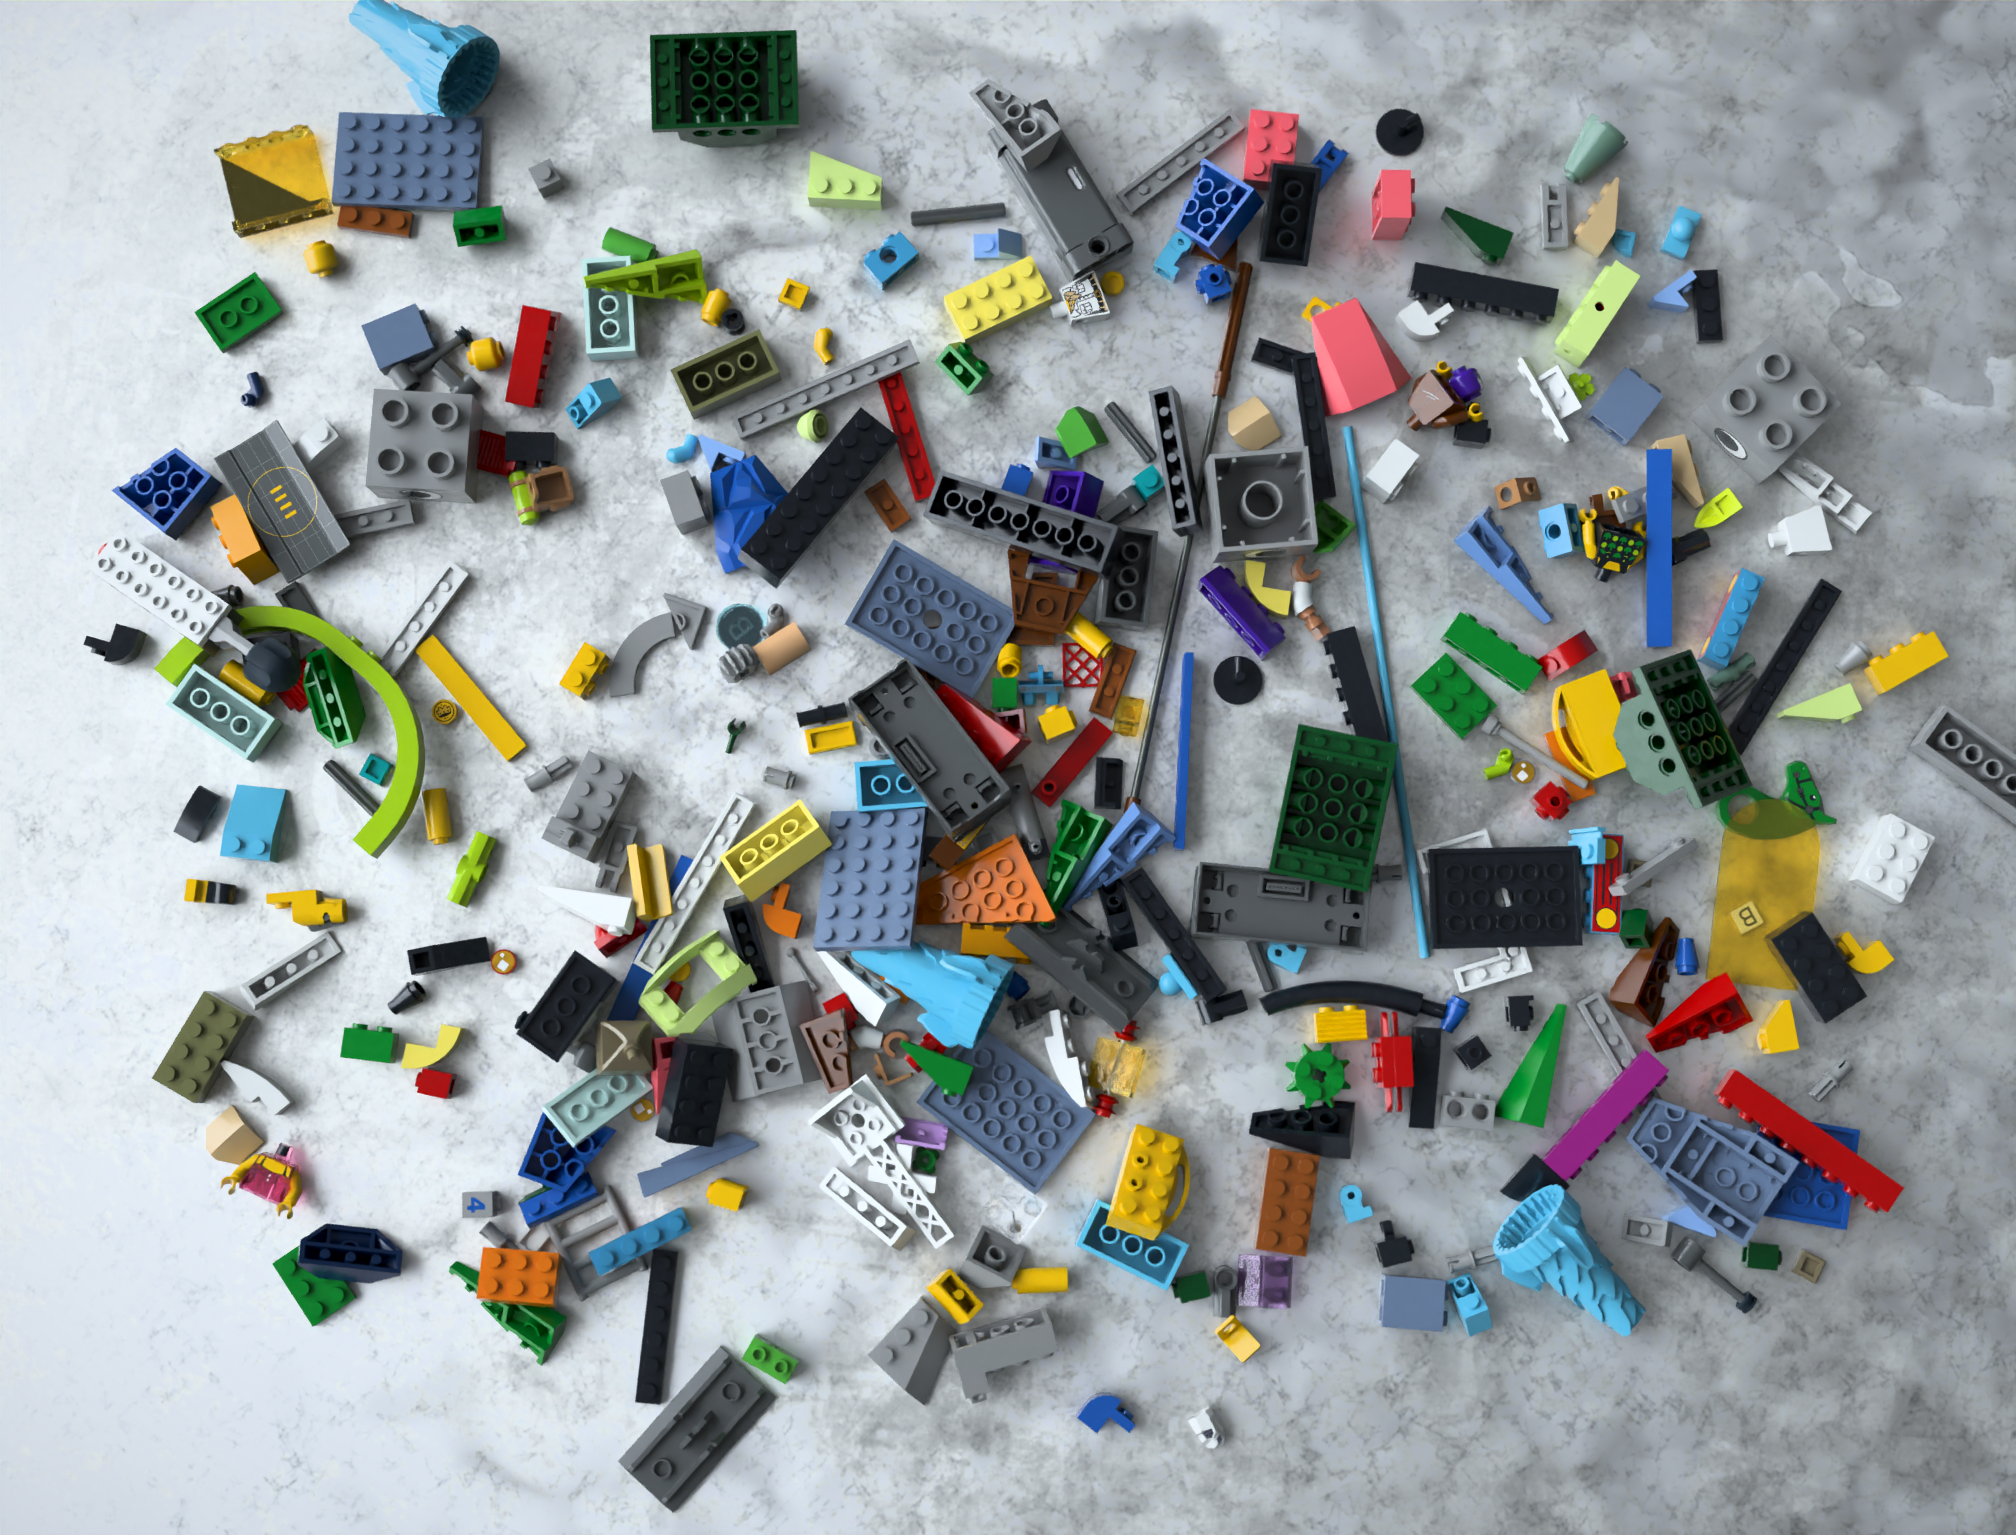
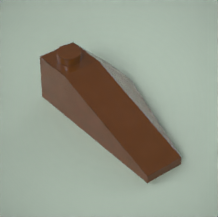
[1608,917,1680,1028]

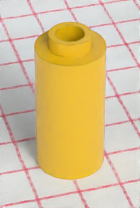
[1065,612,1114,659]
[219,659,275,707]
[421,788,453,845]
[1012,1267,1068,1294]

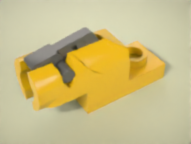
[266,890,348,932]

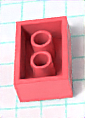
[1242,109,1299,191]
[1372,170,1416,240]

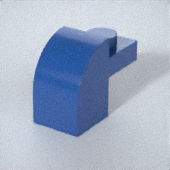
[1076,1392,1136,1433]

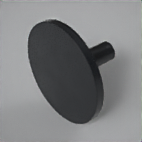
[1375,109,1424,156]
[1213,656,1262,705]

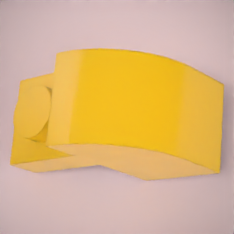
[1833,931,1894,974]

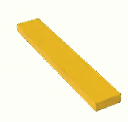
[414,635,528,762]

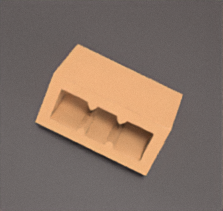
[752,622,811,675]

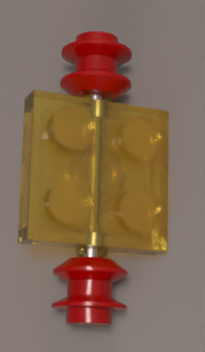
[1088,1020,1146,1118]

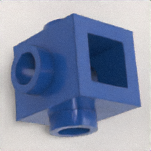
[1195,264,1232,305]

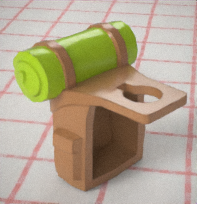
[508,465,574,526]

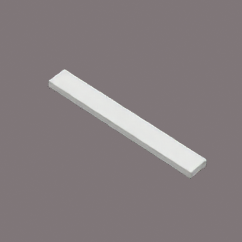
[633,791,757,975]

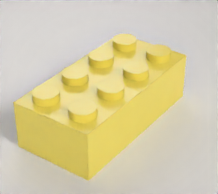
[944,255,1052,345]
[719,800,832,902]

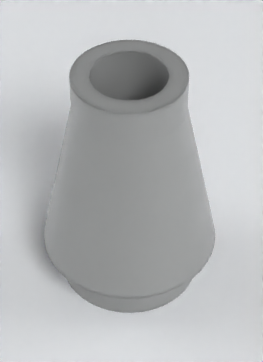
[1834,640,1873,676]

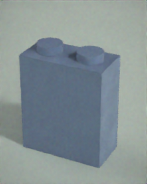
[361,303,439,376]
[1585,367,1664,447]
[1378,1274,1449,1332]

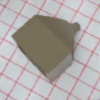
[595,1020,653,1076]

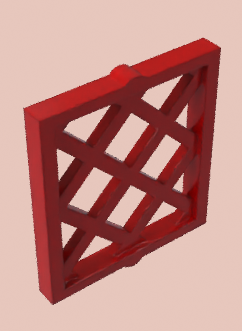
[1062,643,1103,688]

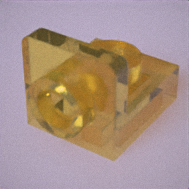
[1113,695,1144,737]

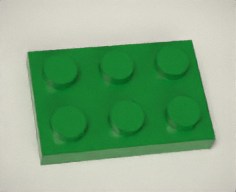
[194,272,284,354]
[1410,653,1497,740]
[272,1246,357,1327]

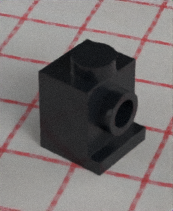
[1504,995,1534,1031]

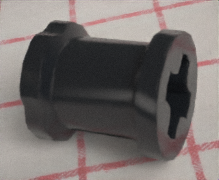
[722,308,745,336]

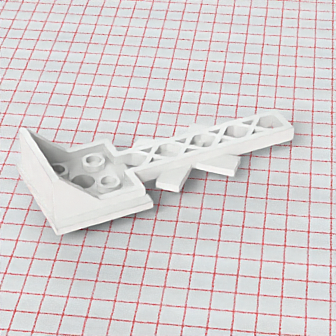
[808,1073,958,1249]

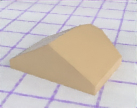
[1228,396,1282,451]
[206,1105,265,1165]

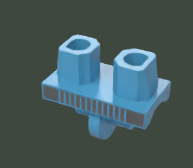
[1019,665,1063,705]

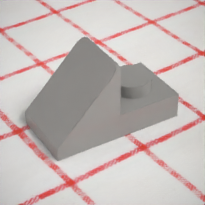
[1621,1214,1673,1247]

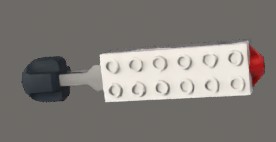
[88,530,301,693]

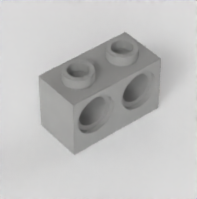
[1439,1091,1496,1131]

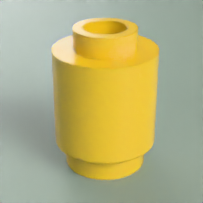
[700,288,732,327]
[997,643,1023,678]

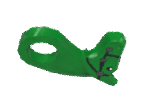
[1716,761,1837,840]

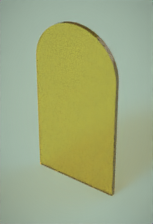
[1705,798,1820,991]

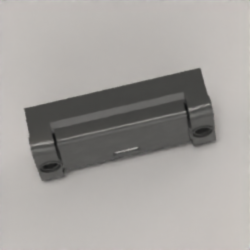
[987,99,1134,283]
[848,657,1012,843]
[1190,862,1373,955]

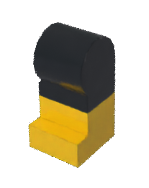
[184,879,236,905]

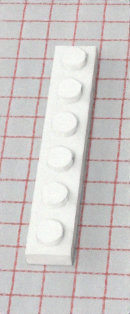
[361,560,470,689]

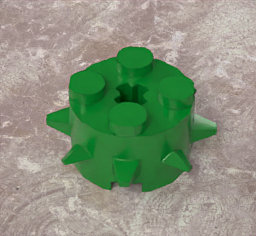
[1285,1043,1351,1109]

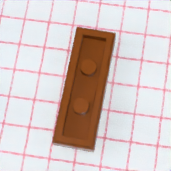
[1088,642,1137,720]

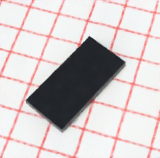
[516,950,617,1063]

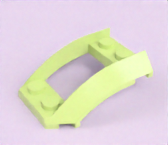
[639,930,757,1037]

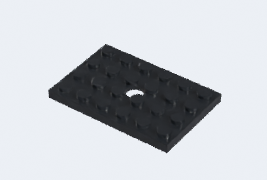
[1427,846,1583,949]

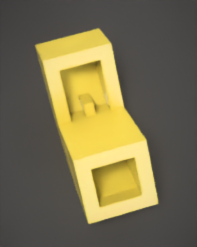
[1244,560,1291,619]
[401,1024,466,1069]

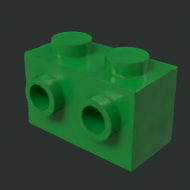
[453,205,507,247]
[935,341,994,396]
[340,1023,399,1063]

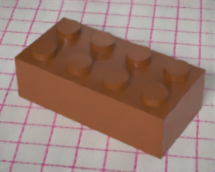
[1253,1147,1320,1257]

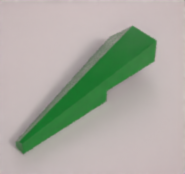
[449,1261,567,1366]

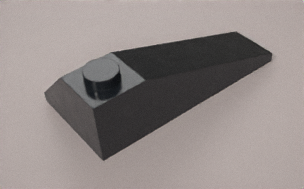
[1249,1101,1355,1159]

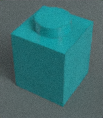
[1131,464,1165,502]

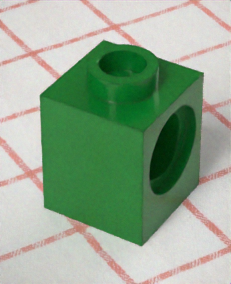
[992,678,1017,713]

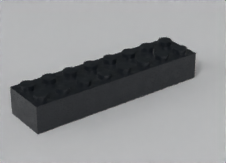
[738,407,899,589]
[923,470,1125,580]

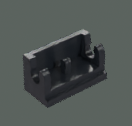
[1094,757,1123,810]

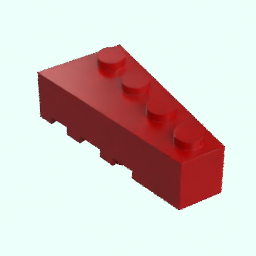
[935,684,1032,774]

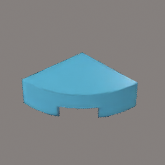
[1611,229,1636,258]

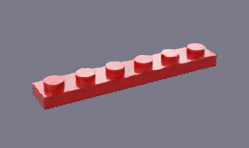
[878,372,935,503]

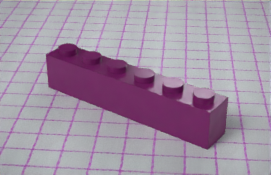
[1541,1048,1669,1181]

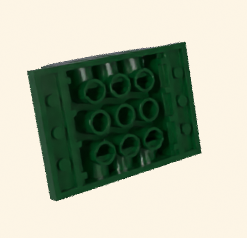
[650,30,800,147]
[1613,649,1753,810]
[1268,724,1399,893]

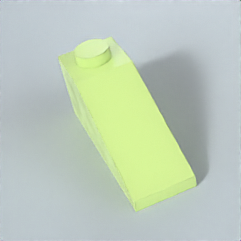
[1776,683,1862,724]

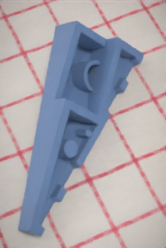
[1454,506,1554,624]
[1062,802,1176,911]

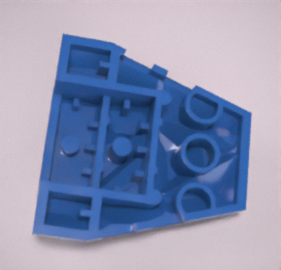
[710,455,788,573]

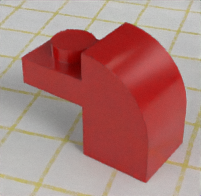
[1538,630,1598,681]

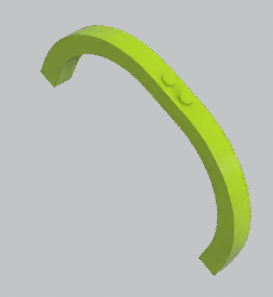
[154,606,425,859]

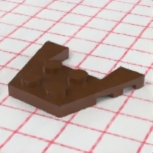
[1008,549,1099,636]

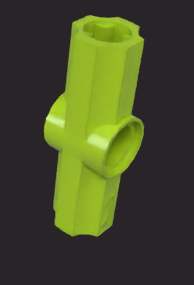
[446,831,497,908]

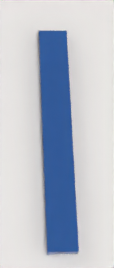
[1646,449,1672,647]
[1173,652,1194,851]
[606,855,694,1021]

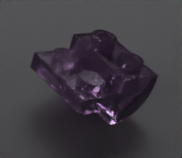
[1236,1254,1293,1309]

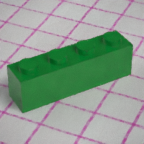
[1440,612,1542,695]

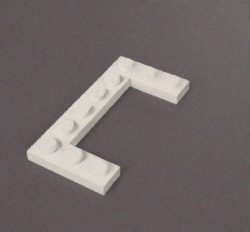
[1415,829,1533,993]

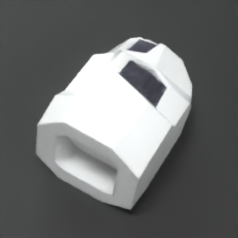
[1188,1406,1226,1449]

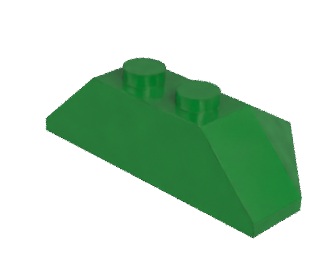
[303,647,366,749]

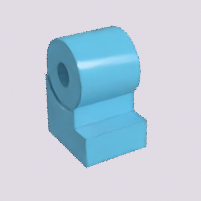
[1266,944,1307,974]
[1338,1185,1373,1224]

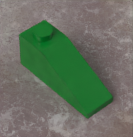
[900,1039,973,1097]

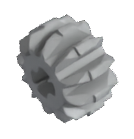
[717,644,760,683]

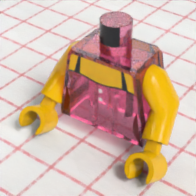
[220,1143,303,1219]

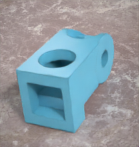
[1153,232,1191,283]

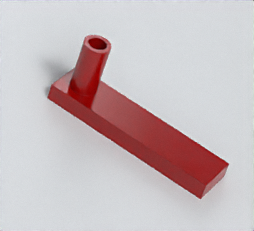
[1031,717,1113,808]

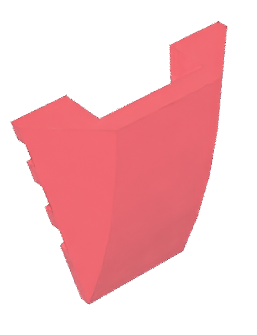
[1311,298,1412,417]

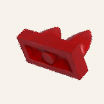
[594,916,647,958]

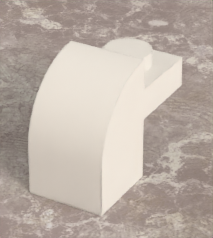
[1394,300,1454,342]

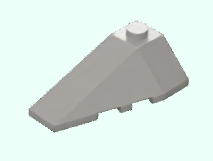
[969,79,1062,173]

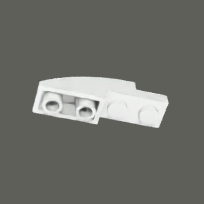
[1044,1009,1095,1108]

